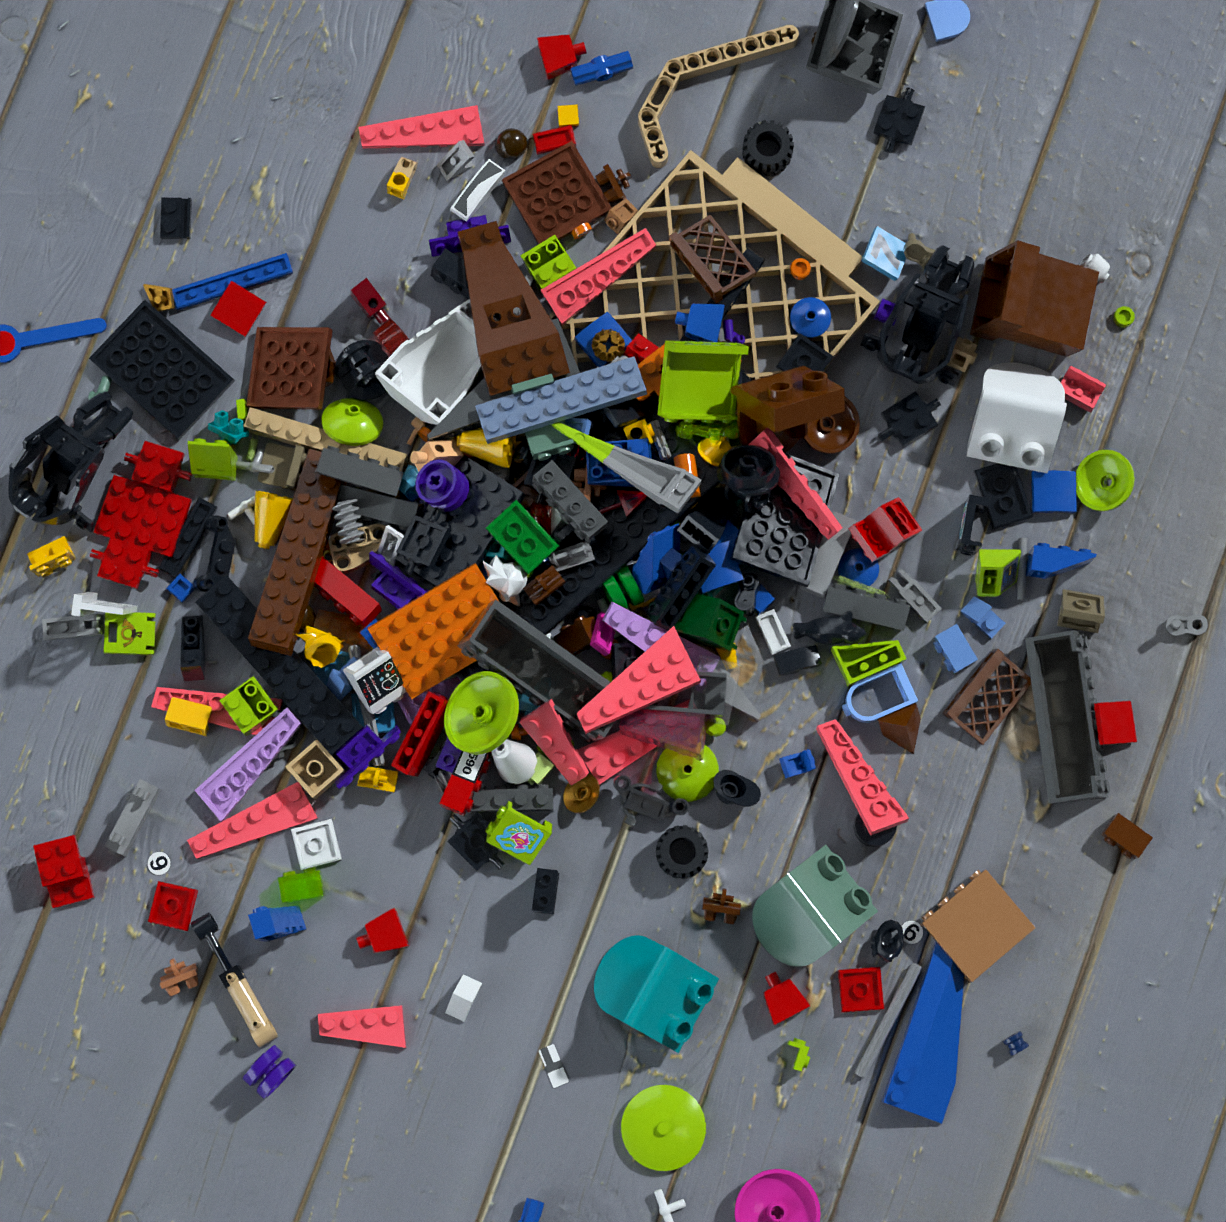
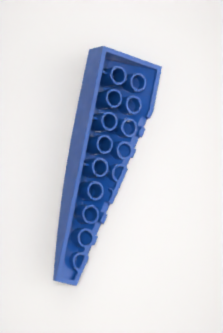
[881,942,964,1124]

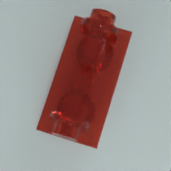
[531,503,552,536]

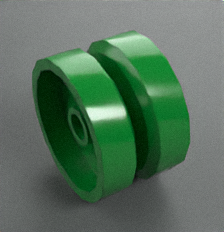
[602,565,644,610]

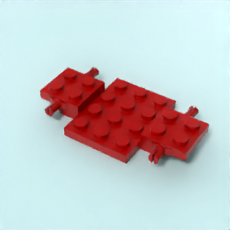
[90,441,192,589]

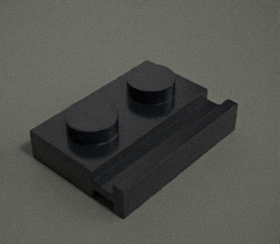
[160,197,192,239]

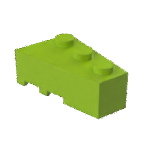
[831,640,907,687]

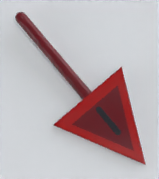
[598,490,648,517]

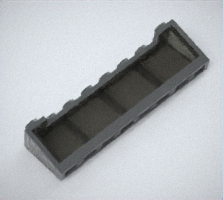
[458,599,615,742]
[1025,630,1110,804]

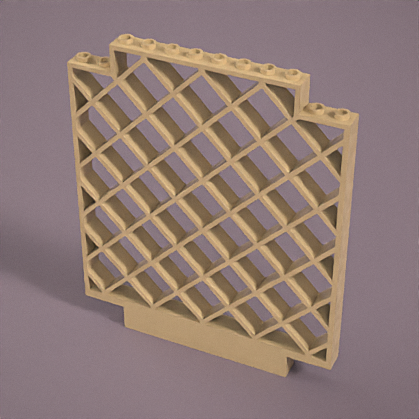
[549,150,880,489]

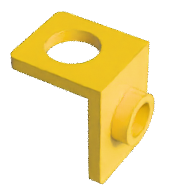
[623,419,655,444]

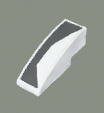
[450,159,505,222]

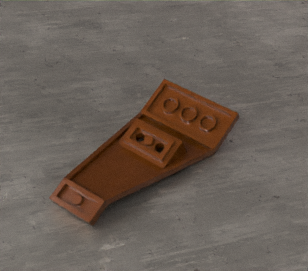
[457,221,570,396]

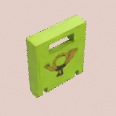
[104,612,156,655]

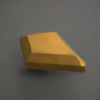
[143,284,175,312]

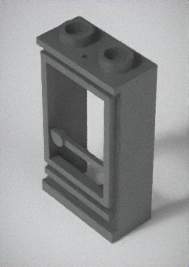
[648,671,727,717]

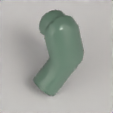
[88,376,112,400]

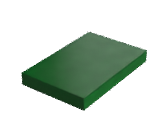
[485,500,559,574]

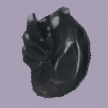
[871,920,904,962]

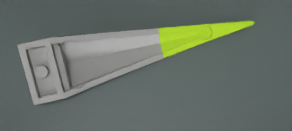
[550,422,701,513]

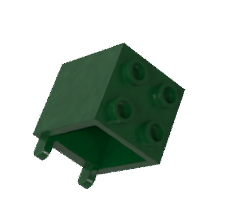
[674,594,747,651]

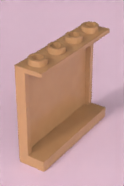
[920,869,1035,983]

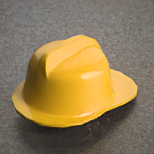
[697,434,731,466]

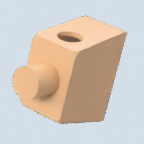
[410,439,464,472]

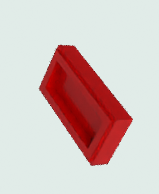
[532,125,576,155]

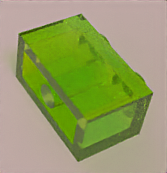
[278,867,326,903]

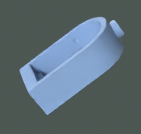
[841,663,918,723]

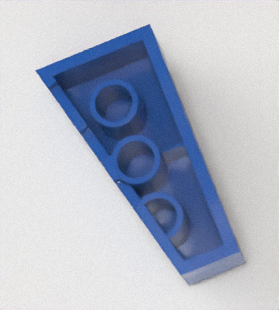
[248,906,307,942]

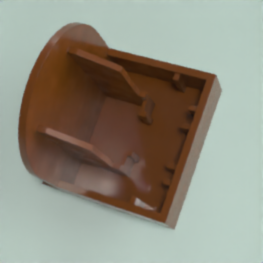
[730,366,845,453]

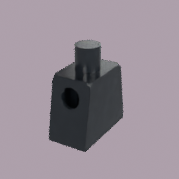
[677,509,725,555]

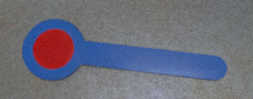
[0,318,107,363]

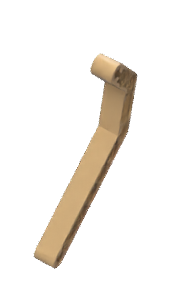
[638,25,799,168]

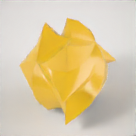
[295,626,344,668]

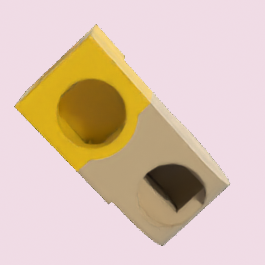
[387,157,417,200]

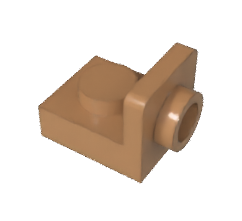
[604,198,638,234]

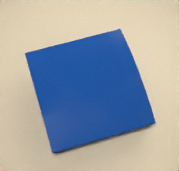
[574,312,632,367]
[1031,470,1077,513]
[700,541,744,594]

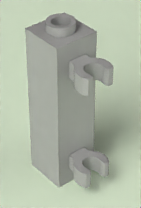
[104,779,161,858]

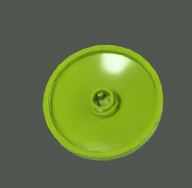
[444,671,519,755]
[621,1085,706,1171]

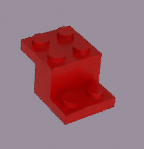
[848,497,922,562]
[33,835,95,909]

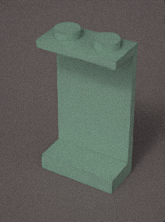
[512,374,574,461]

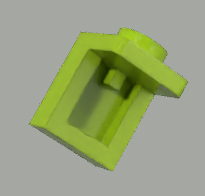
[787,1038,810,1072]

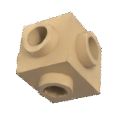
[947,337,977,373]

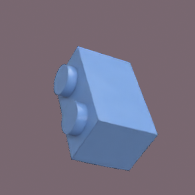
[933,624,978,674]

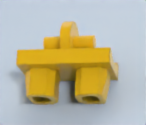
[357,766,399,793]

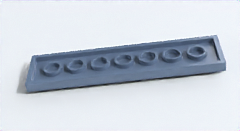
[475,356,647,444]

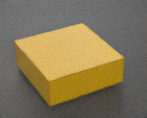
[558,104,579,127]

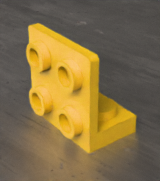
[27,536,76,577]

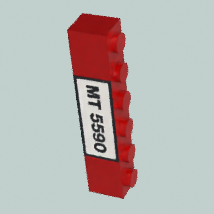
[439,751,492,816]

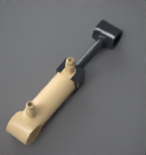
[191,912,278,1048]

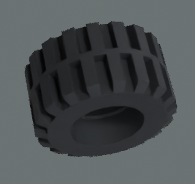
[742,120,794,176]
[656,825,709,879]

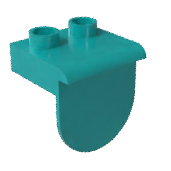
[594,935,719,1053]

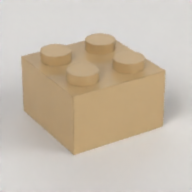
[285,739,346,800]

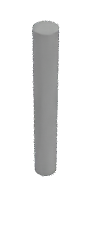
[1017,538,1027,600]

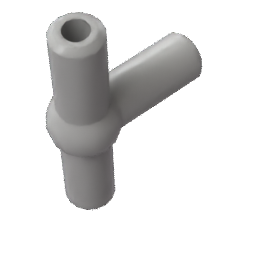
[236,449,274,473]

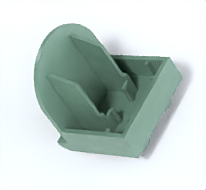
[752,845,878,967]

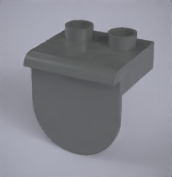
[806,0,903,95]

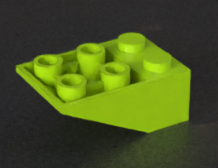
[187,438,238,481]

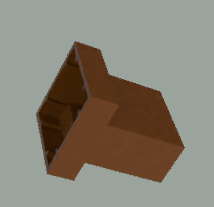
[970,240,1099,357]

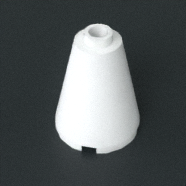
[491,739,537,784]

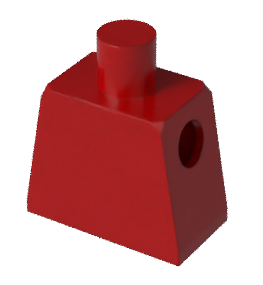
[537,35,587,80]
[356,908,409,953]
[763,971,810,1025]

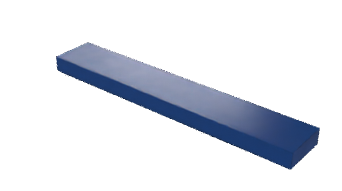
[172,253,293,311]

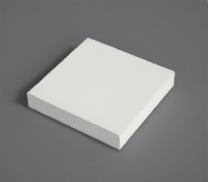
[291,819,342,870]

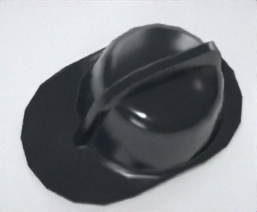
[713,770,761,807]

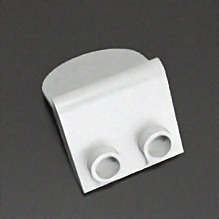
[967,362,1067,473]

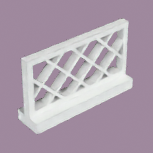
[71,592,138,616]

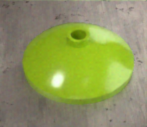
[321,398,383,446]
[1076,450,1135,511]
[656,739,719,802]

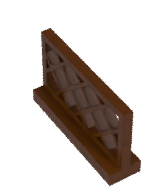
[669,214,757,303]
[942,649,1031,745]

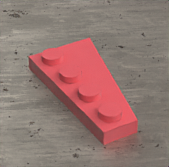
[519,699,589,786]
[318,1005,406,1048]

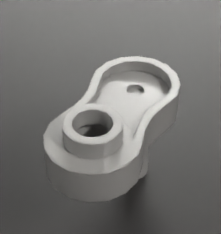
[1166,614,1208,636]

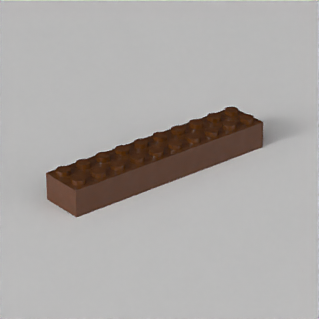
[248,449,346,656]

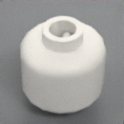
[1079,253,1110,283]

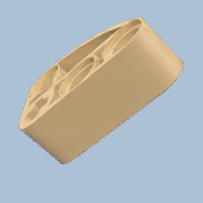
[329,524,385,574]

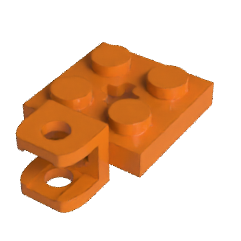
[637,344,665,401]

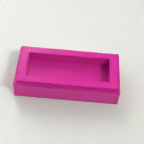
[590,612,616,656]

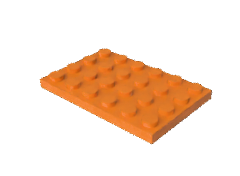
[368,563,513,699]

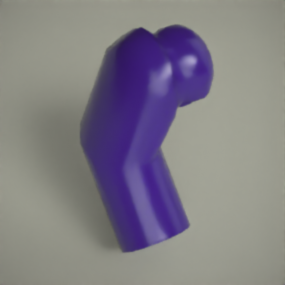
[723,320,745,344]

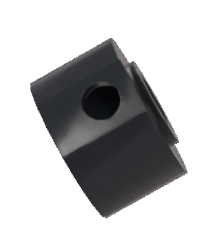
[853,812,897,847]

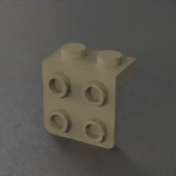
[258,443,307,491]

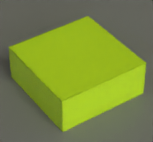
[236,399,248,424]

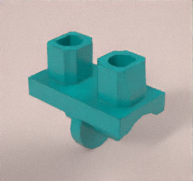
[208,410,249,445]

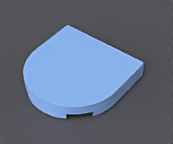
[924,0,970,42]

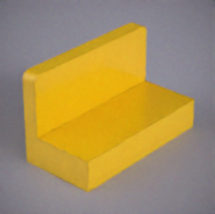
[165,697,212,736]

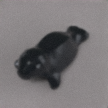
[793,611,866,645]

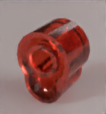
[372,319,409,356]

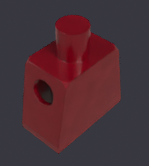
[350,278,391,326]

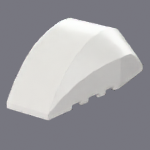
[375,299,498,425]

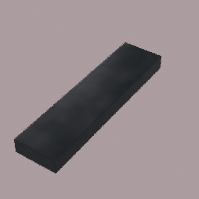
[158,497,218,578]

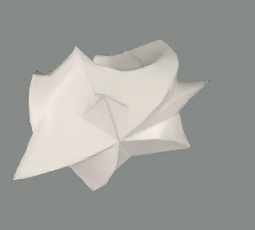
[483,556,527,607]

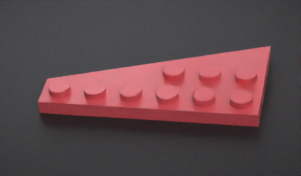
[577,626,701,734]

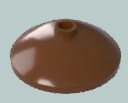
[803,397,860,454]

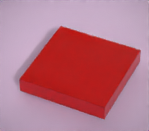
[210,281,267,337]
[1094,701,1137,745]
[148,881,198,931]
[838,967,884,1013]

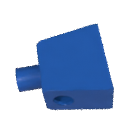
[675,304,725,342]

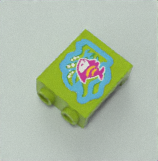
[486,801,552,865]

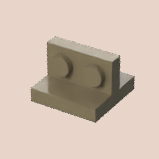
[1057,589,1105,633]

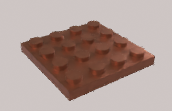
[502,141,611,244]
[246,327,332,410]

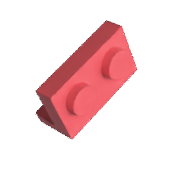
[1060,366,1106,413]

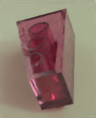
[619,709,707,761]

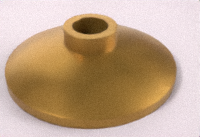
[563,773,600,813]

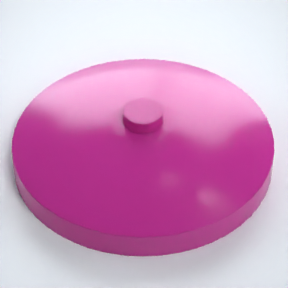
[735,1169,821,1222]

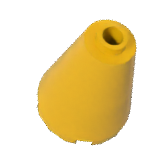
[457,429,516,468]
[255,491,293,549]

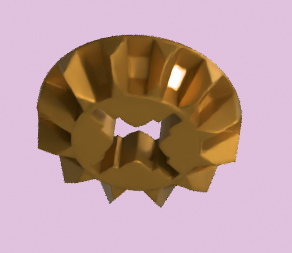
[592,329,625,361]

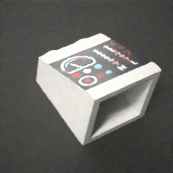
[343,647,407,714]

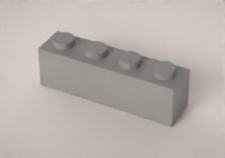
[801,511,856,599]

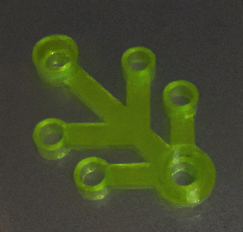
[675,419,739,440]

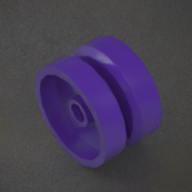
[415,459,469,512]
[243,1045,297,1099]

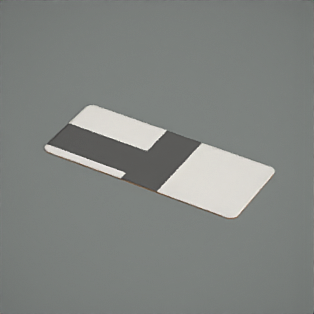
[539,1044,569,1088]

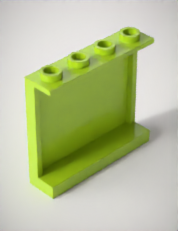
[657,340,749,423]

